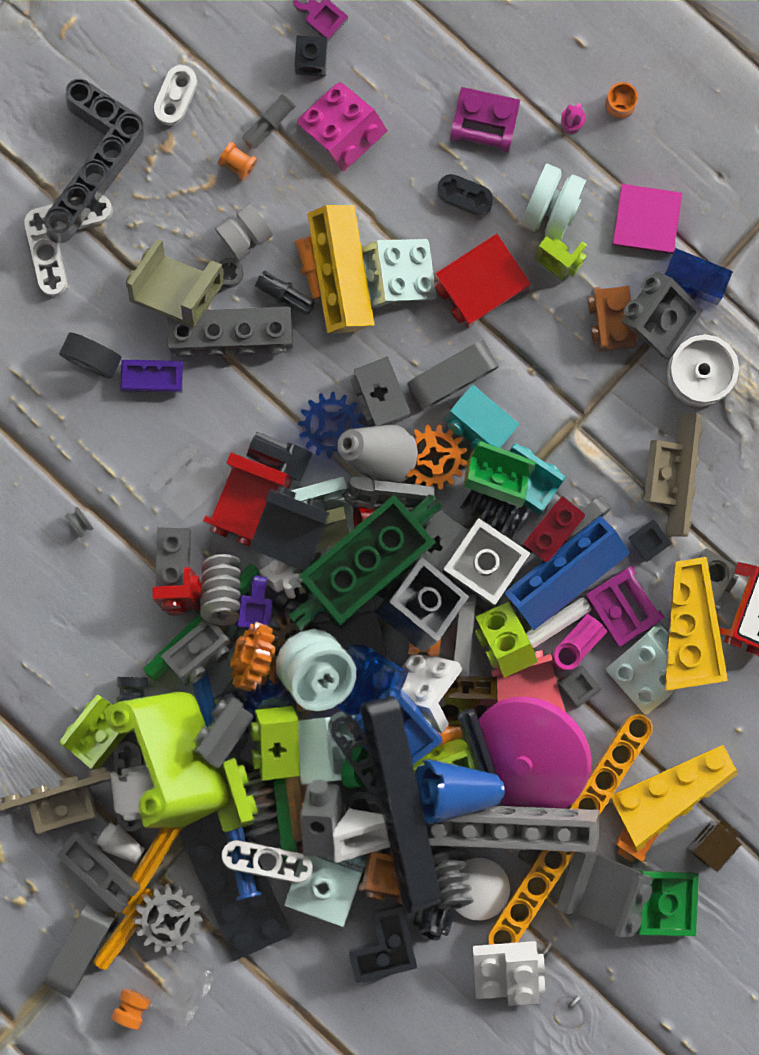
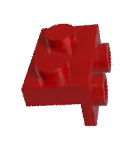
[153,567,202,616]

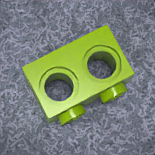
[475,601,538,678]

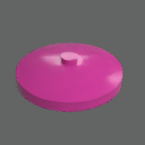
[478,697,592,809]

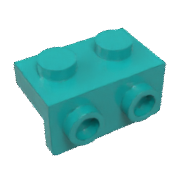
[509,443,566,515]

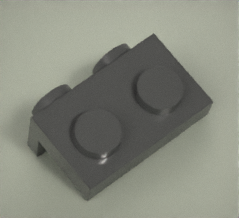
[161,620,234,686]
[192,697,253,768]

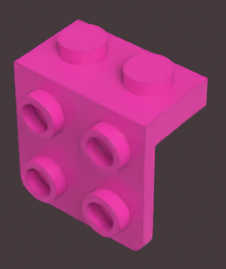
[297,82,388,172]

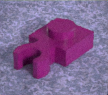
[293,0,348,42]

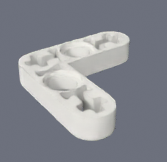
[24,195,113,297]

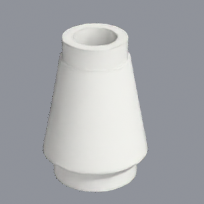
[96,822,145,864]

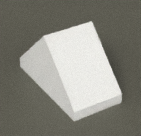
[333,808,390,863]

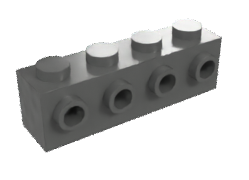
[167,307,293,357]

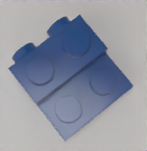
[355,688,442,765]

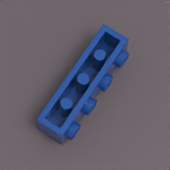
[504,516,630,630]

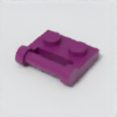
[450,87,521,153]
[585,566,665,647]

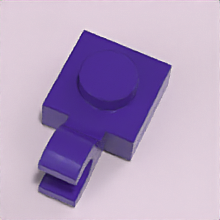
[236,575,273,629]

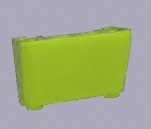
[103,692,230,828]

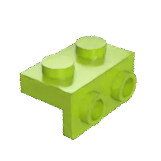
[59,695,127,770]
[217,759,258,832]

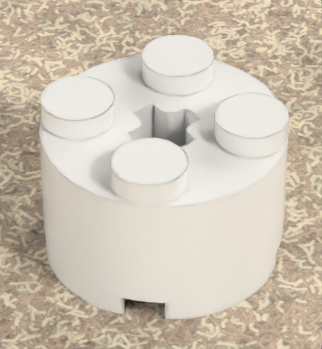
[110,765,154,820]

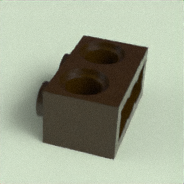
[439,676,497,725]
[687,820,742,873]

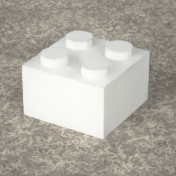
[443,518,530,607]

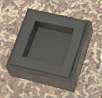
[558,665,602,709]

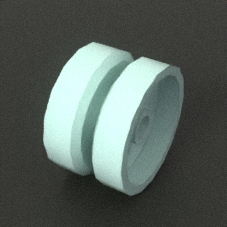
[520,164,586,241]
[276,629,356,711]

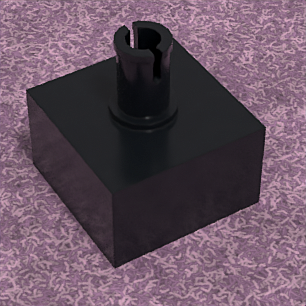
[374,557,469,652]

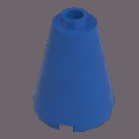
[415,760,505,824]

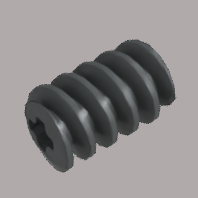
[243,772,279,837]
[430,845,474,910]

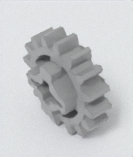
[133,884,202,954]

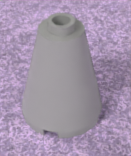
[338,424,418,483]

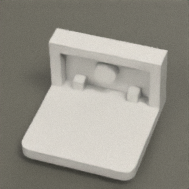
[381,653,462,733]

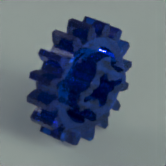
[298,392,365,460]

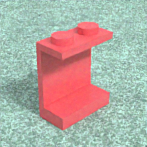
[490,650,565,712]

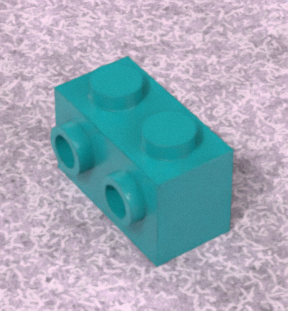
[443,384,520,449]

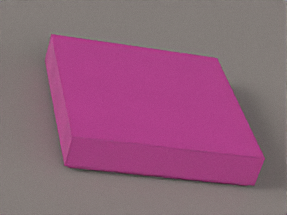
[612,184,682,254]

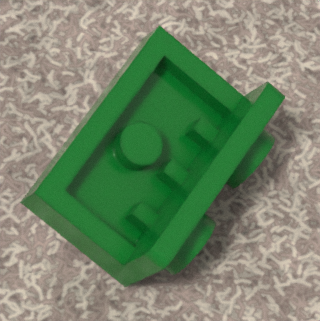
[463,441,536,507]

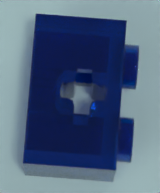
[664,248,733,305]

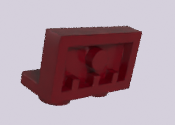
[521,495,585,562]

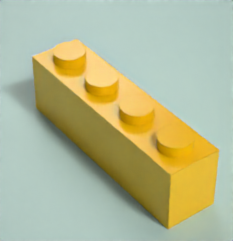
[307,205,375,333]

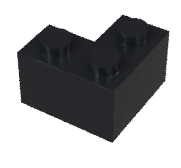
[349,905,417,983]

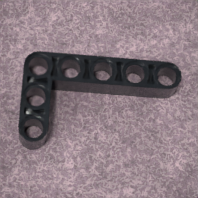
[45,79,144,243]

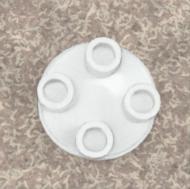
[455,858,510,920]

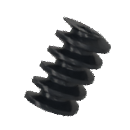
[460,490,530,540]

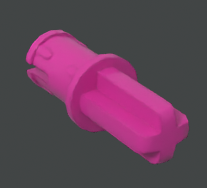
[561,103,585,134]

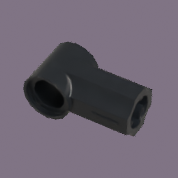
[246,432,313,482]

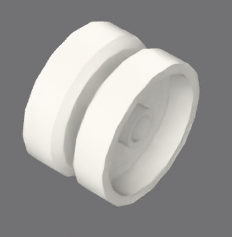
[666,334,739,407]

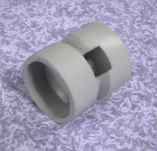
[215,203,273,261]

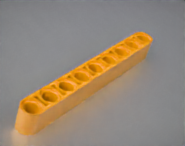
[487,714,653,945]

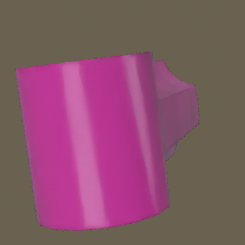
[551,614,607,672]

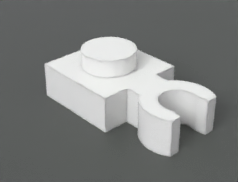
[259,559,302,598]

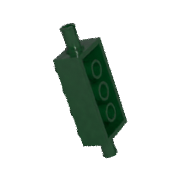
[288,494,443,631]

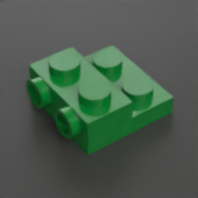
[635,870,699,936]

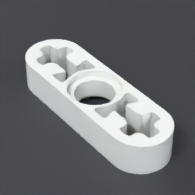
[222,841,313,883]

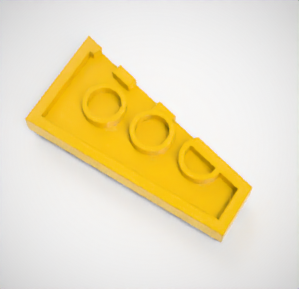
[664,557,728,691]
[611,745,738,852]

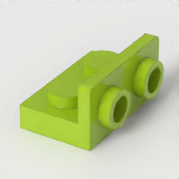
[534,236,587,281]

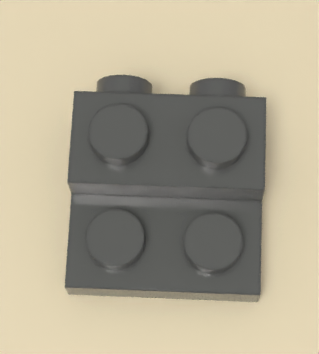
[621,271,703,360]

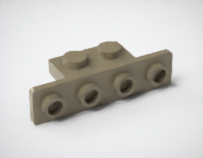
[644,413,702,537]
[0,768,118,834]

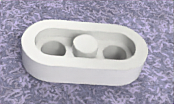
[154,65,197,126]

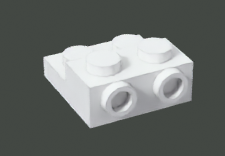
[473,941,546,1006]

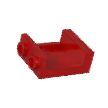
[433,233,531,329]

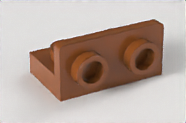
[587,286,637,352]
[357,852,404,906]

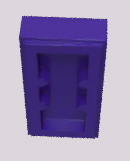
[120,359,184,393]

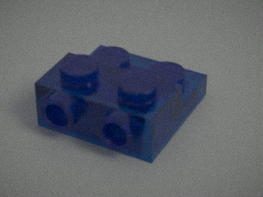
[336,645,408,715]

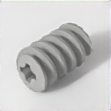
[201,554,241,625]

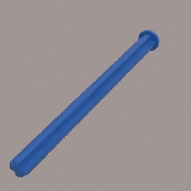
[192,669,261,901]

